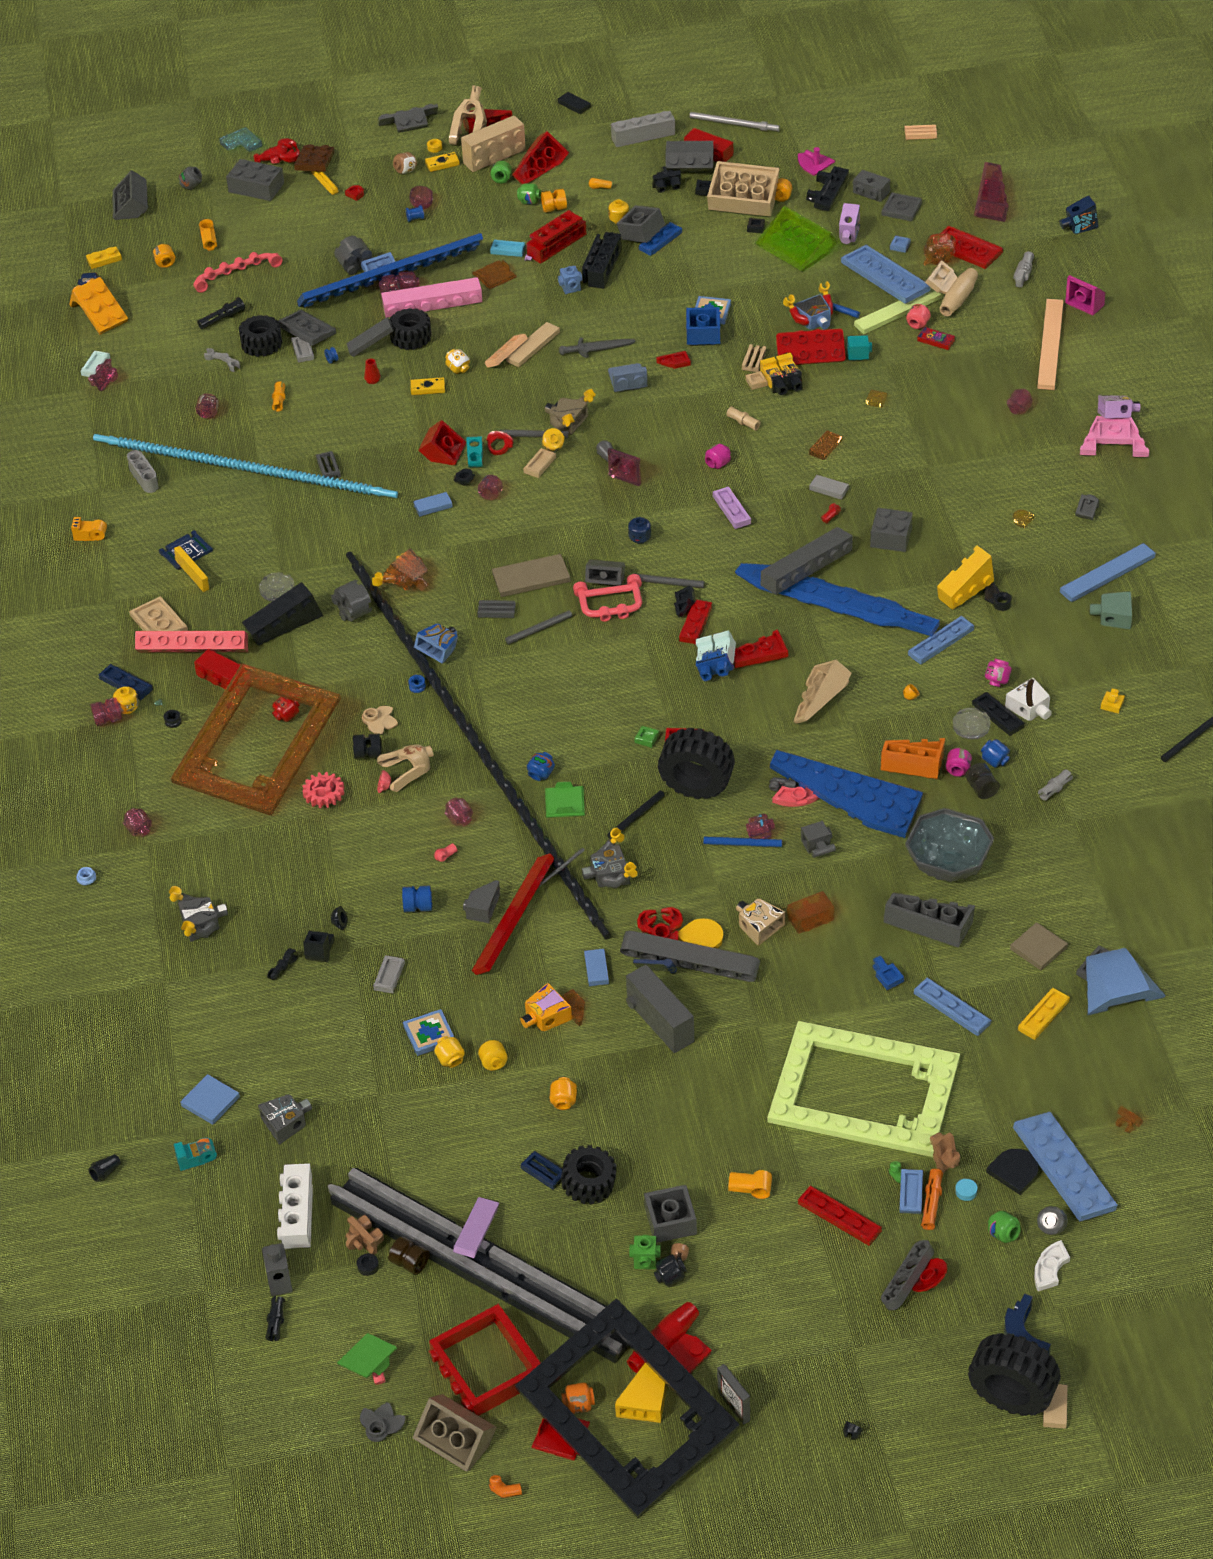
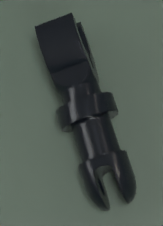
[267,948,299,980]

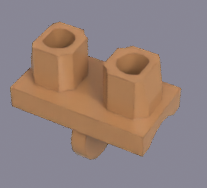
[930,1132,960,1173]
[345,1215,384,1254]

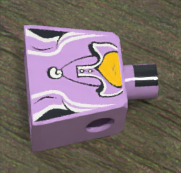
[1097,395,1140,418]

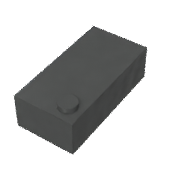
[626,965,695,1053]

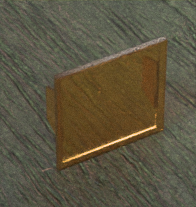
[472,260,517,290]

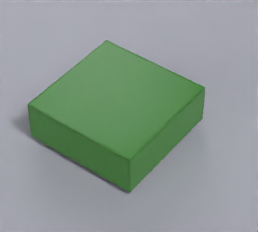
[634,726,659,748]

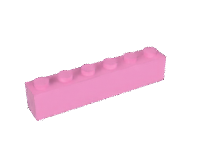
[381,277,483,318]

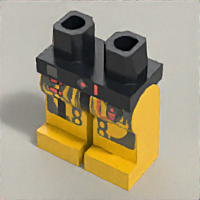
[760,353,802,395]

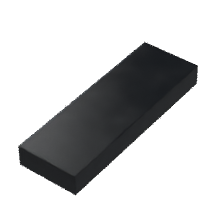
[972,692,1025,736]

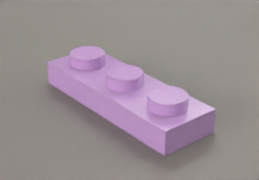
[713,487,751,529]

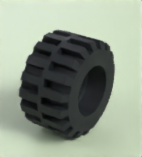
[390,308,432,350]
[239,315,282,357]
[561,1145,617,1205]

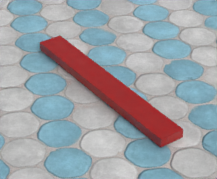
[472,853,554,975]

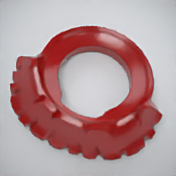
[486,430,513,455]

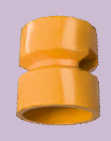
[541,189,567,213]

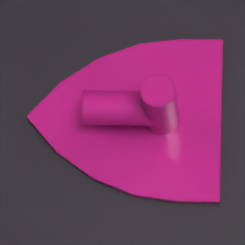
[798,147,835,176]

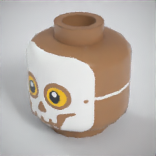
[393,152,417,174]

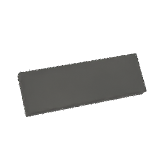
[347,317,394,357]

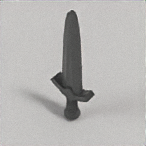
[559,337,635,358]

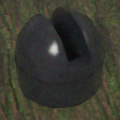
[843,1421,863,1440]

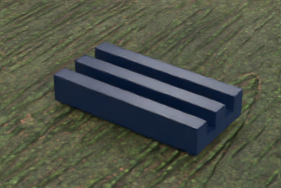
[521,1151,562,1190]

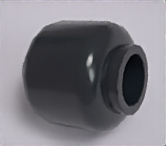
[653,1254,688,1287]

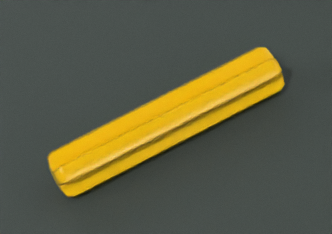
[311,171,339,195]

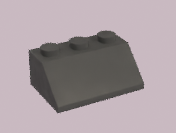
[666,141,713,173]
[112,170,148,220]

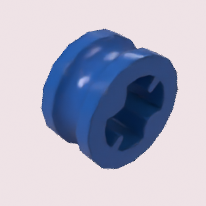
[324,347,338,364]
[408,675,426,693]

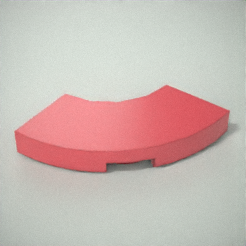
[772,786,820,807]

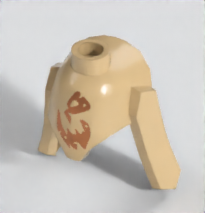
[377,744,434,792]

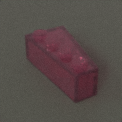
[974,162,1009,222]

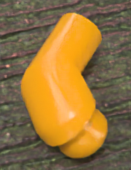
[589,178,612,189]

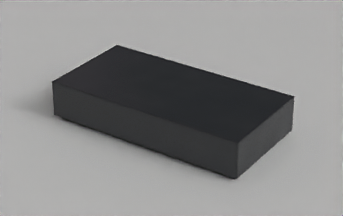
[558,92,591,114]

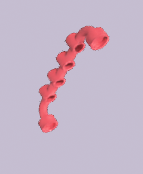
[193,252,283,293]

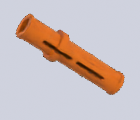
[921,1169,943,1230]

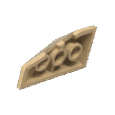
[793,660,852,724]

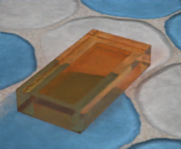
[809,430,842,460]

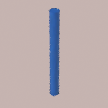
[703,837,782,847]

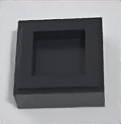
[747,218,765,234]

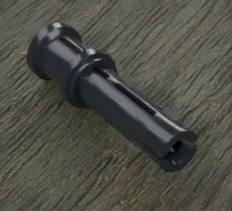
[197,297,245,330]

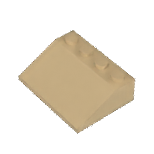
[707,161,780,217]

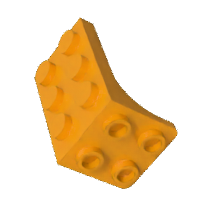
[69,277,128,335]

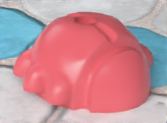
[377,770,391,793]

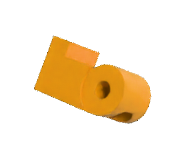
[71,517,107,541]

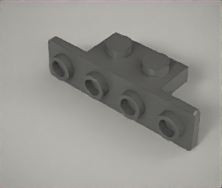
[378,104,438,133]

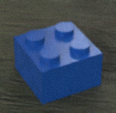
[686,307,720,345]

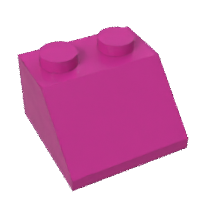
[1065,275,1105,315]

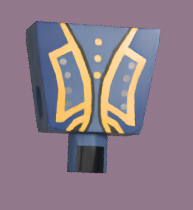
[414,624,458,664]

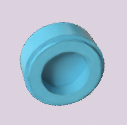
[955,1179,977,1201]

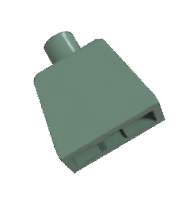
[1089,592,1132,629]

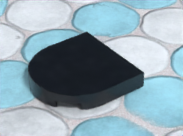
[986,1149,1038,1195]

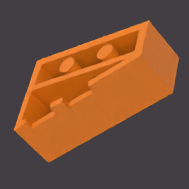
[880,738,945,779]

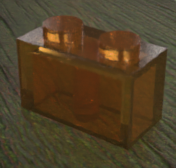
[787,891,834,934]

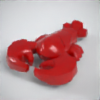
[253,138,300,164]
[637,907,683,940]

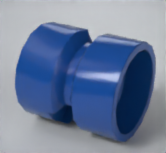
[402,885,432,913]

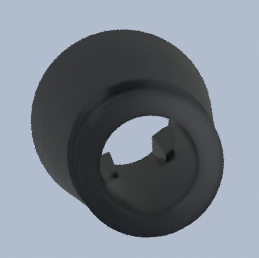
[88,1154,121,1182]

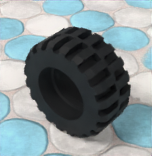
[658,728,735,799]
[968,1333,1061,1416]

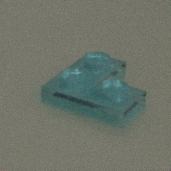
[219,127,262,152]

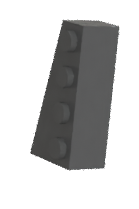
[884,893,975,948]

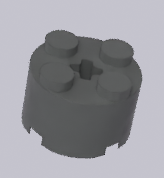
[334,236,372,275]
[331,579,372,621]

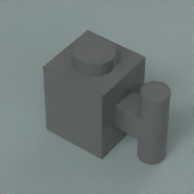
[801,821,836,858]

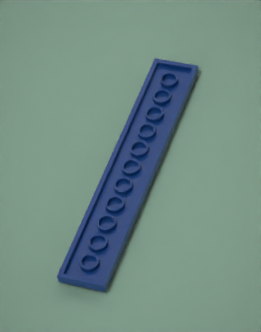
[297,233,483,308]

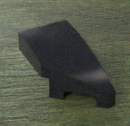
[674,586,696,618]

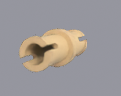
[726,406,761,431]

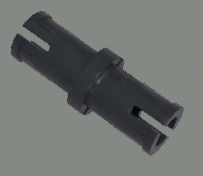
[265,1296,285,1341]

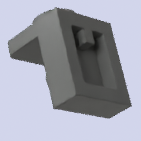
[1075,494,1100,520]

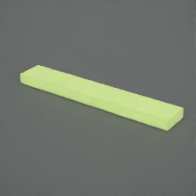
[854,287,944,334]

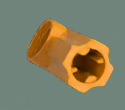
[199,219,217,251]
[728,1170,772,1199]

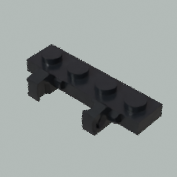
[806,166,849,211]

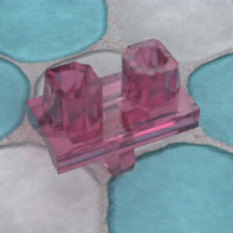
[88,359,118,391]

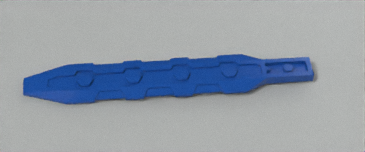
[735,563,940,637]

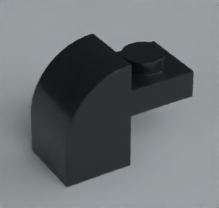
[304,931,334,962]

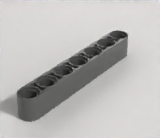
[620,931,760,982]

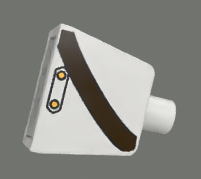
[1005,678,1052,721]

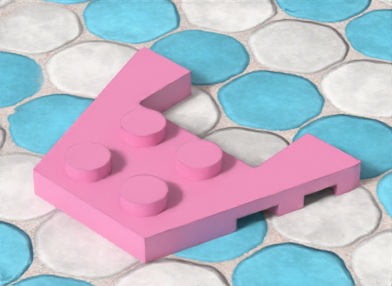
[1080,416,1149,457]

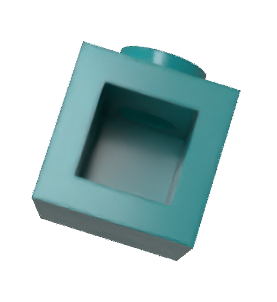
[847,335,872,360]

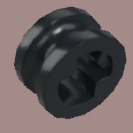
[164,710,181,728]

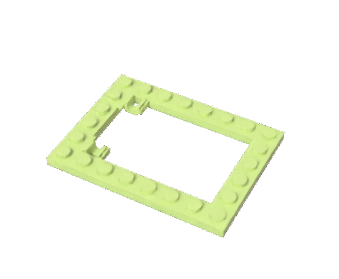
[767,1021,960,1157]

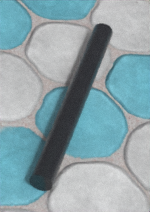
[1161,717,1213,762]
[607,790,665,839]

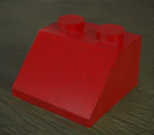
[418,420,466,466]

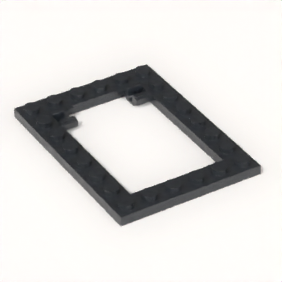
[515,1298,740,1518]

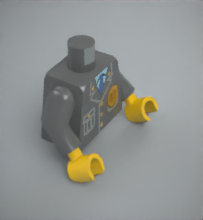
[581,828,637,889]

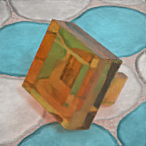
[1116,1106,1143,1133]

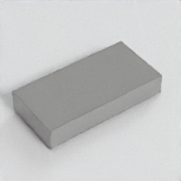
[291,337,314,363]
[809,475,849,500]
[373,955,405,994]

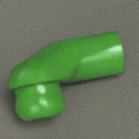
[888,1161,901,1183]

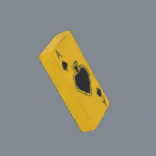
[425,152,460,172]
[410,377,445,395]

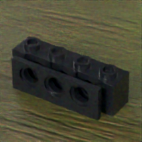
[582,232,622,289]

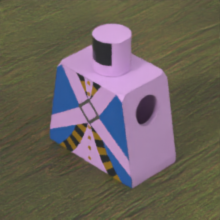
[839,203,860,244]

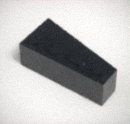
[242,582,323,646]

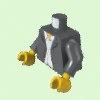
[169,886,228,942]

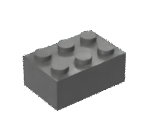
[226,159,284,201]

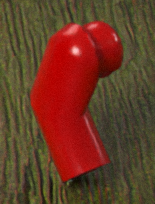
[821,503,841,524]

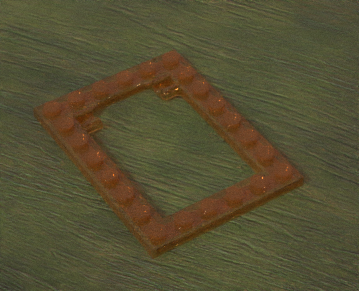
[171,663,341,816]

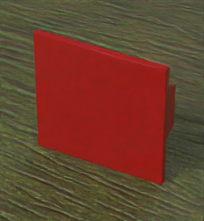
[531,1418,590,1461]

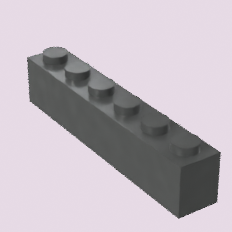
[761,527,853,595]

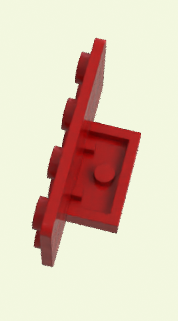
[776,329,846,365]

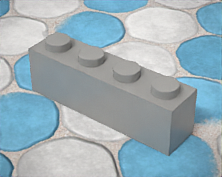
[611,111,675,147]

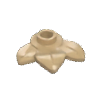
[362,706,398,734]

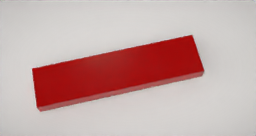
[798,1185,882,1246]

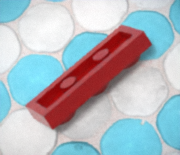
[679,599,712,644]

